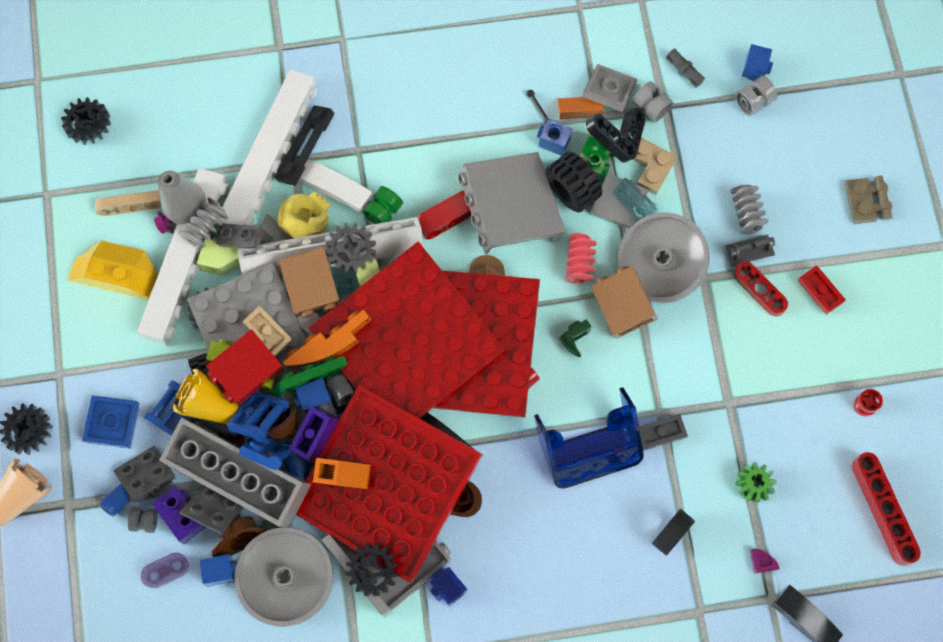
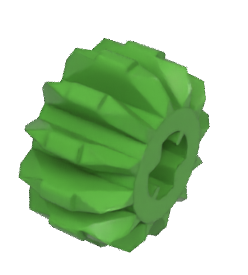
[735,462,777,503]

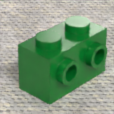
[580,134,615,181]

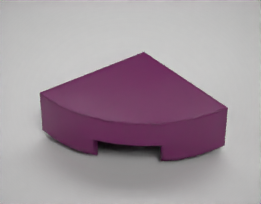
[750,549,780,574]

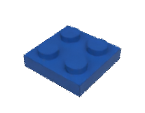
[82,395,140,449]

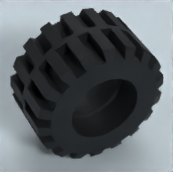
[545,151,603,213]

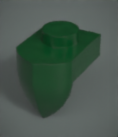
[559,319,592,358]

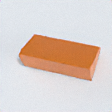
[557,97,604,120]

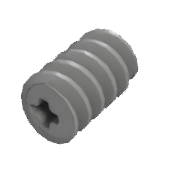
[730,185,769,234]
[178,197,229,247]

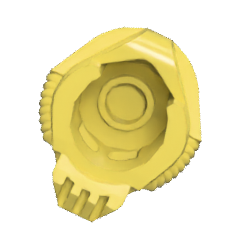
[277,192,331,238]

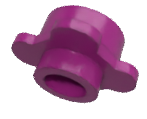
[154,211,174,234]

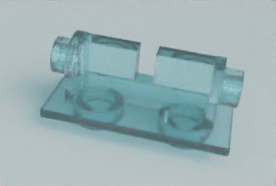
[613,177,658,219]

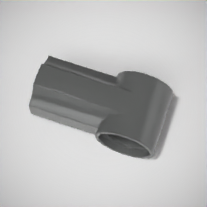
[326,375,355,414]

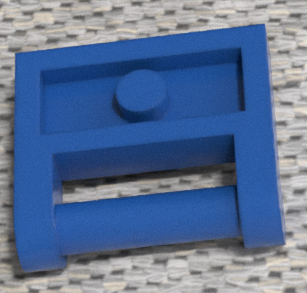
[144,380,189,436]
[226,391,289,442]
[238,434,293,470]

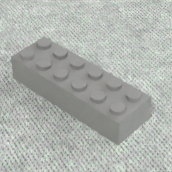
[159,418,311,528]

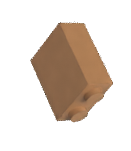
[279,247,340,318]
[591,266,658,339]

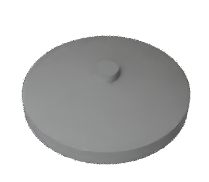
[618,212,710,304]
[235,527,333,627]

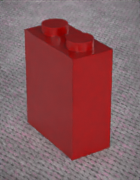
[206,329,284,406]

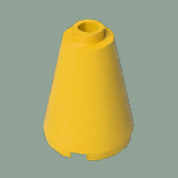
[173,369,242,424]

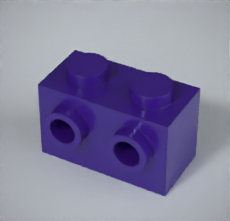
[289,406,340,461]
[151,486,207,545]

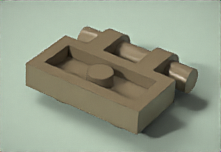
[844,175,893,224]

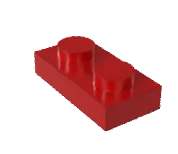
[797,265,846,315]

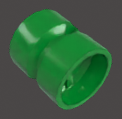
[362,186,404,224]

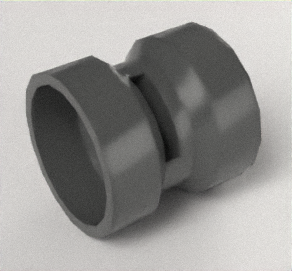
[128,507,158,533]

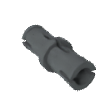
[665,48,706,88]

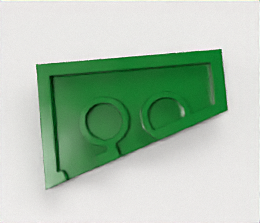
[268,356,347,397]

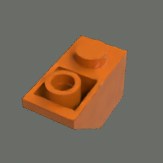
[313,458,371,489]

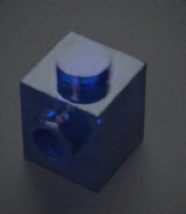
[430,567,468,607]

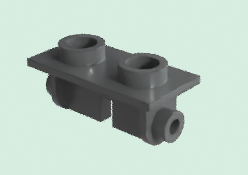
[725,234,775,266]

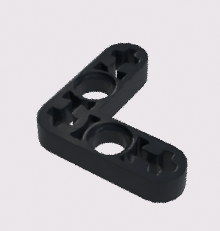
[586,108,645,163]

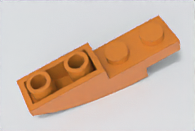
[283,310,372,368]

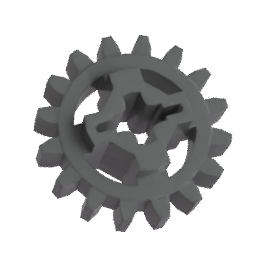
[326,223,376,274]

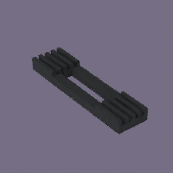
[275,105,335,186]

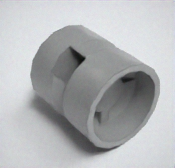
[735,76,778,116]
[632,81,674,123]

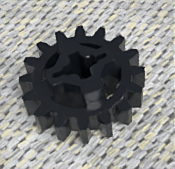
[61,97,111,145]
[0,403,53,455]
[345,543,400,596]

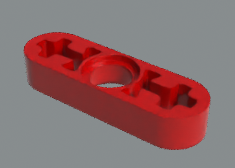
[734,261,788,317]

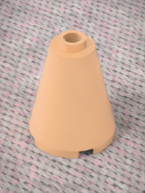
[0,459,52,526]

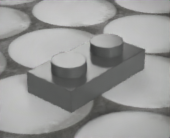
[635,414,688,451]

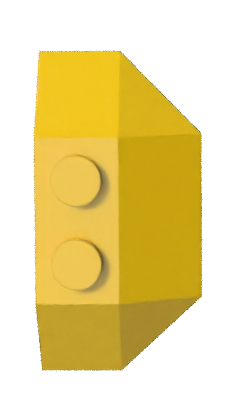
[68,240,158,300]

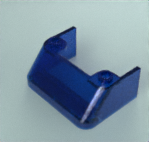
[534,387,644,489]

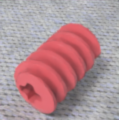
[565,233,597,284]

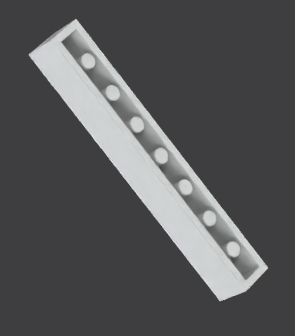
[219,68,318,228]
[137,168,229,346]
[237,217,423,278]

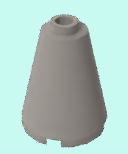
[157,170,206,224]

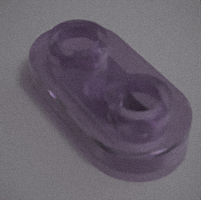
[141,553,189,589]

